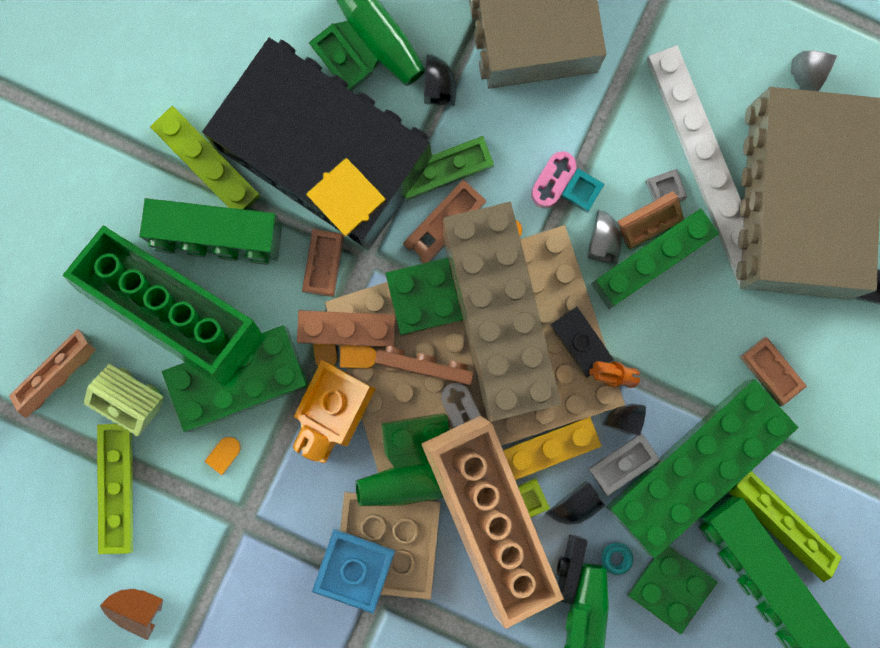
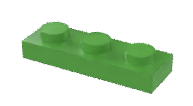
[405,136,494,201]

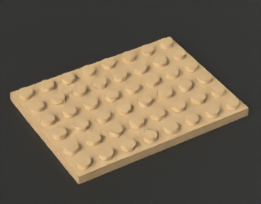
[325,225,625,472]

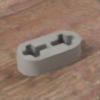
[441,383,481,428]

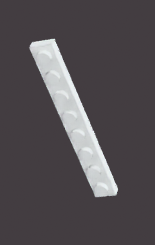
[647,45,745,288]

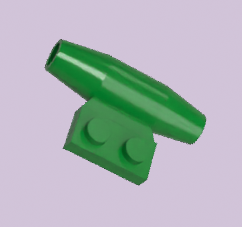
[309,0,425,91]
[355,413,449,506]
[564,563,609,648]

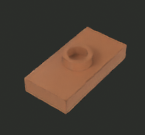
[617,191,684,249]
[302,229,344,297]
[740,337,807,406]

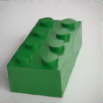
[139,198,283,265]
[161,325,309,432]

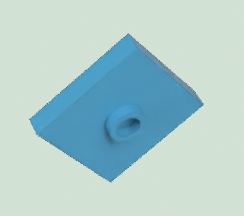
[312,528,396,614]

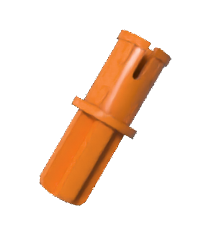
[589,361,640,388]

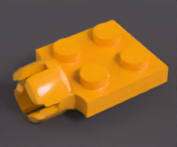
[293,360,376,463]

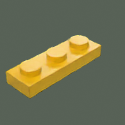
[503,417,602,480]

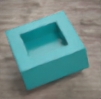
[561,168,605,213]

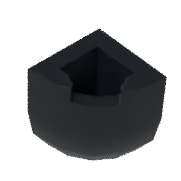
[424,54,456,106]
[602,404,646,436]
[546,481,605,525]

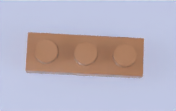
[297,310,395,347]
[9,329,96,418]
[375,346,473,386]

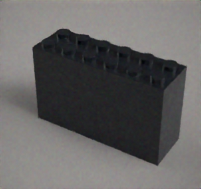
[202,37,432,251]

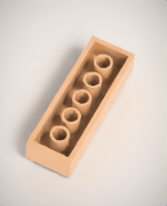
[421,416,564,629]

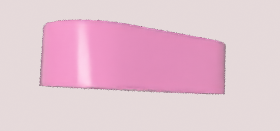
[531,151,576,208]

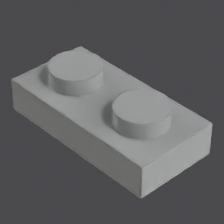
[588,433,660,496]

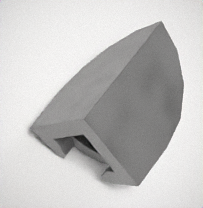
[791,50,837,91]
[587,210,622,265]

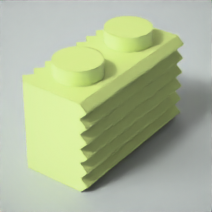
[84,363,164,436]

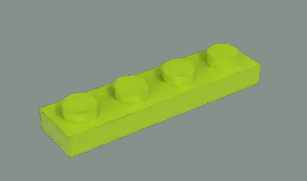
[150,105,260,210]
[97,424,134,554]
[729,471,842,583]

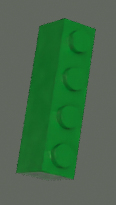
[591,208,719,309]

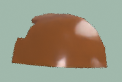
[100,589,163,640]

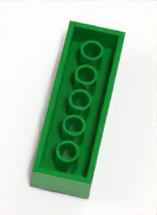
[62,225,263,387]
[605,379,799,559]
[698,495,850,648]

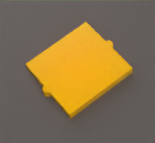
[306,158,386,237]

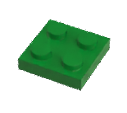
[385,257,463,336]
[627,546,718,635]

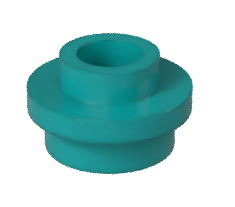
[601,542,633,575]

